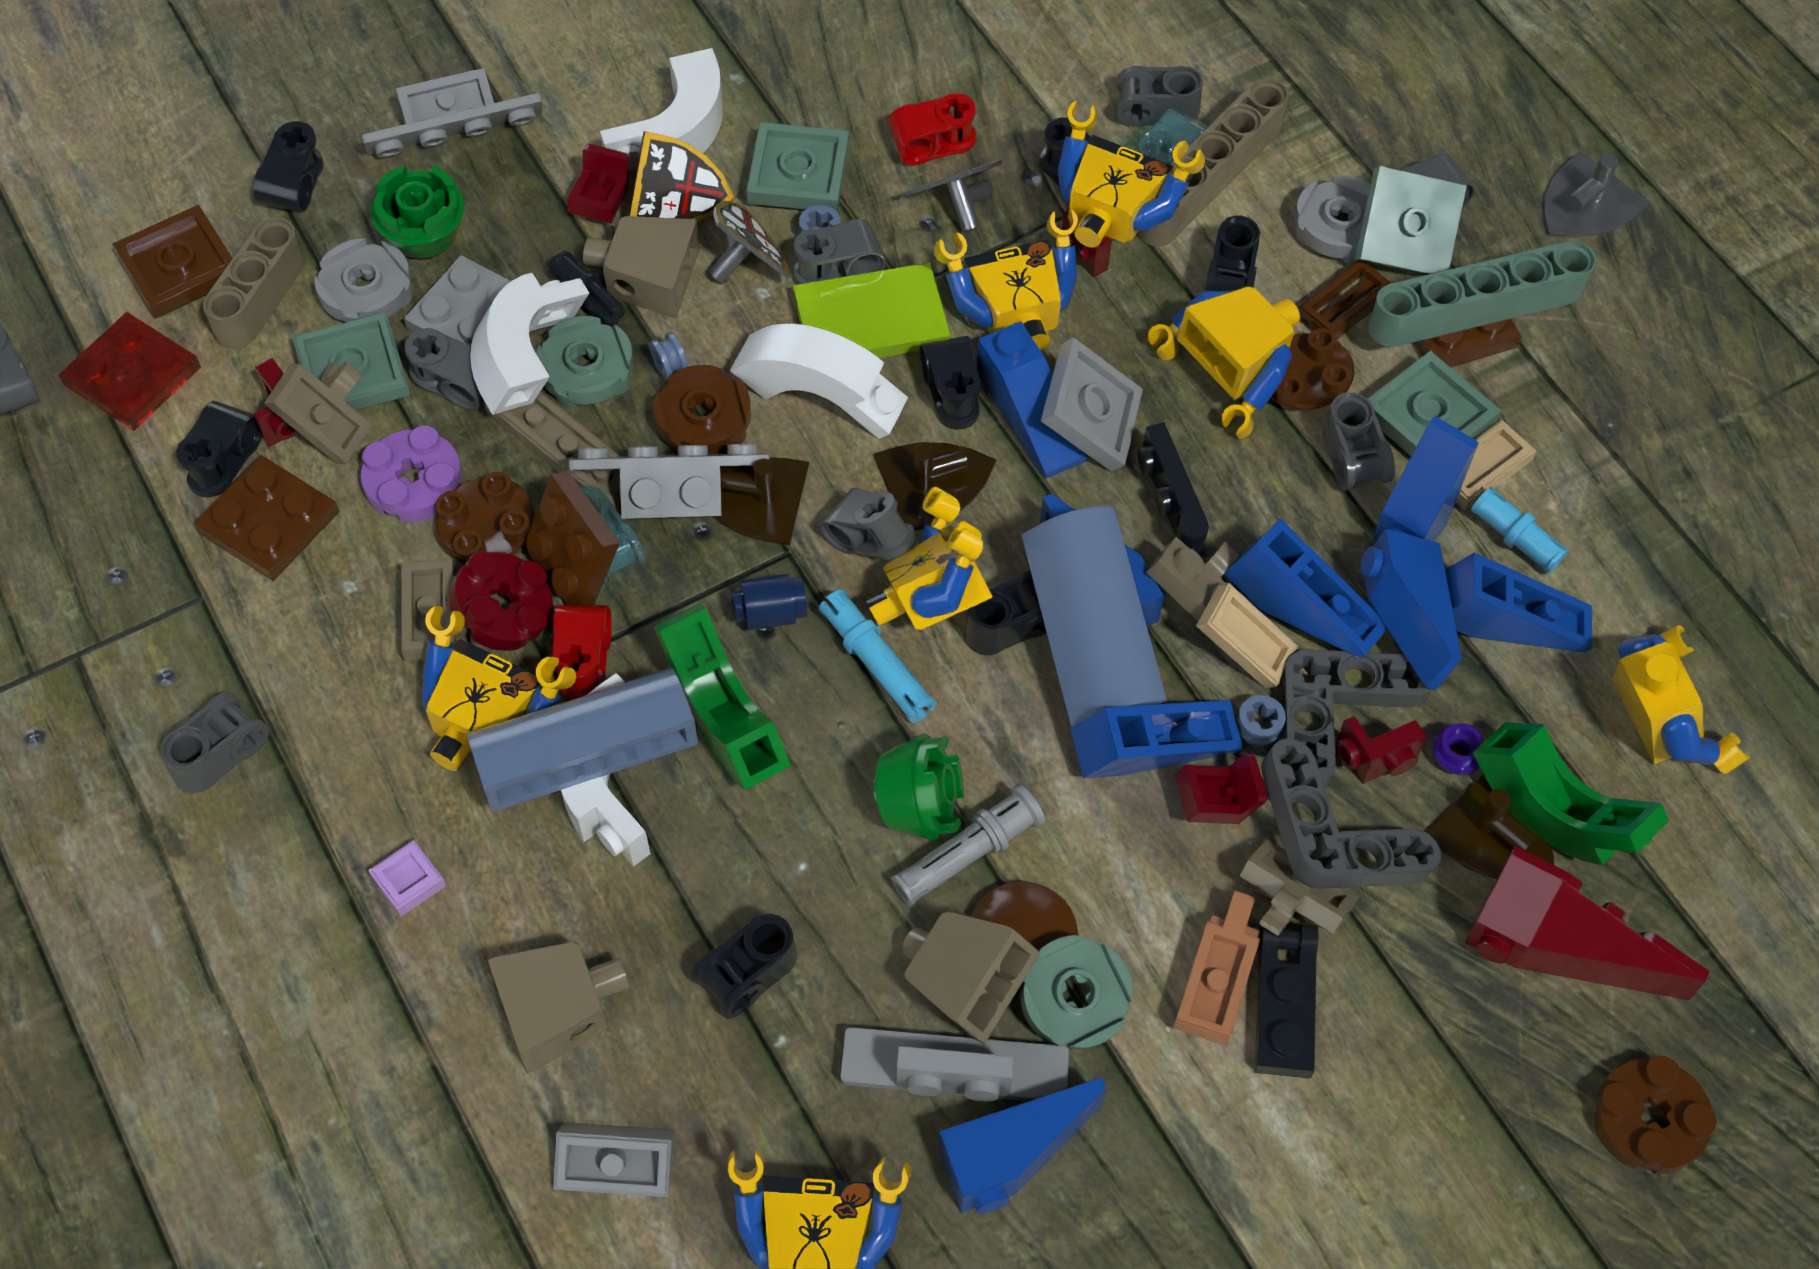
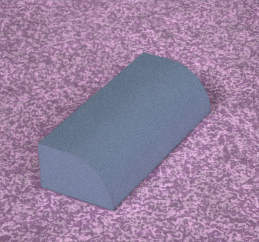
[1021,506,1167,728]
[466,668,698,812]

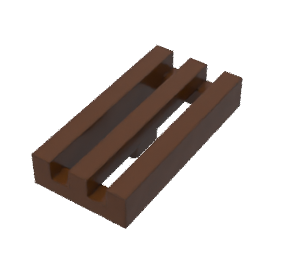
[1297,260,1391,340]

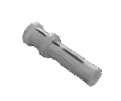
[891,784,1045,906]

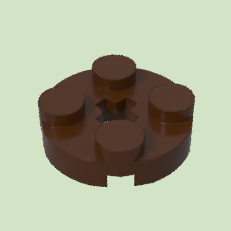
[653,365,751,455]
[1594,1056,1717,1175]

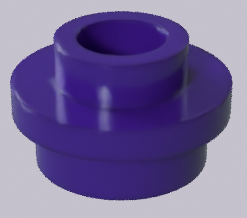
[1432,723,1484,775]

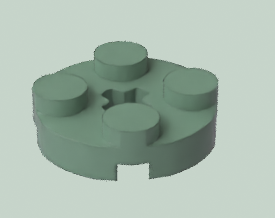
[536,316,634,408]
[1019,935,1133,1050]

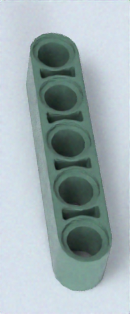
[1368,241,1597,347]

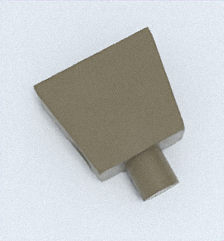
[583,216,700,318]
[902,911,1040,1044]
[487,942,630,1074]

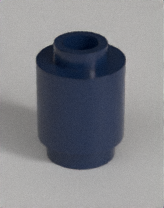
[731,574,807,631]

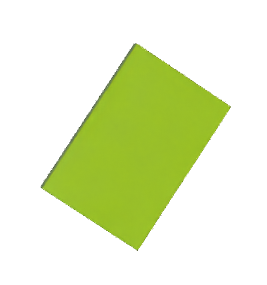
[793,263,951,358]

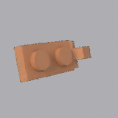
[1173,891,1260,1046]

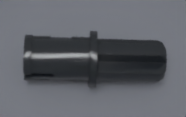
[548,251,625,327]

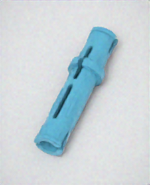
[819,589,937,723]

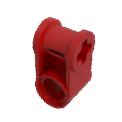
[887,93,976,165]
[552,605,612,701]

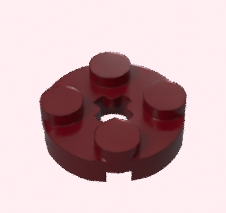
[449,551,553,651]

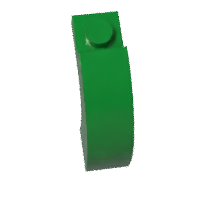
[653,603,791,790]
[1473,722,1669,865]

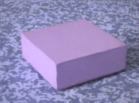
[368,840,446,917]

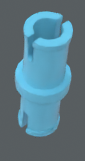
[1471,486,1570,574]

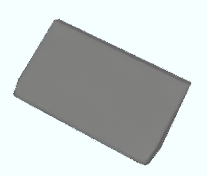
[553,1123,676,1197]

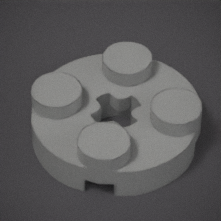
[1294,175,1370,263]
[315,239,413,323]

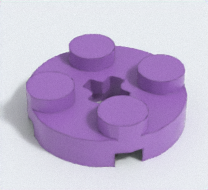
[361,425,463,522]

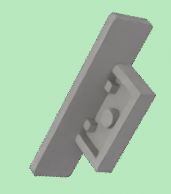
[362,68,543,158]
[568,444,769,519]
[841,1028,1069,1102]

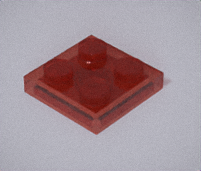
[59,312,201,431]

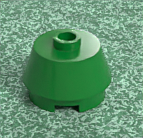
[371,165,465,259]
[873,733,964,841]

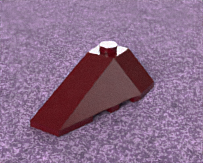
[1465,846,1710,1000]

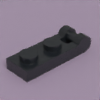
[1137,422,1209,558]
[1255,924,1319,1079]

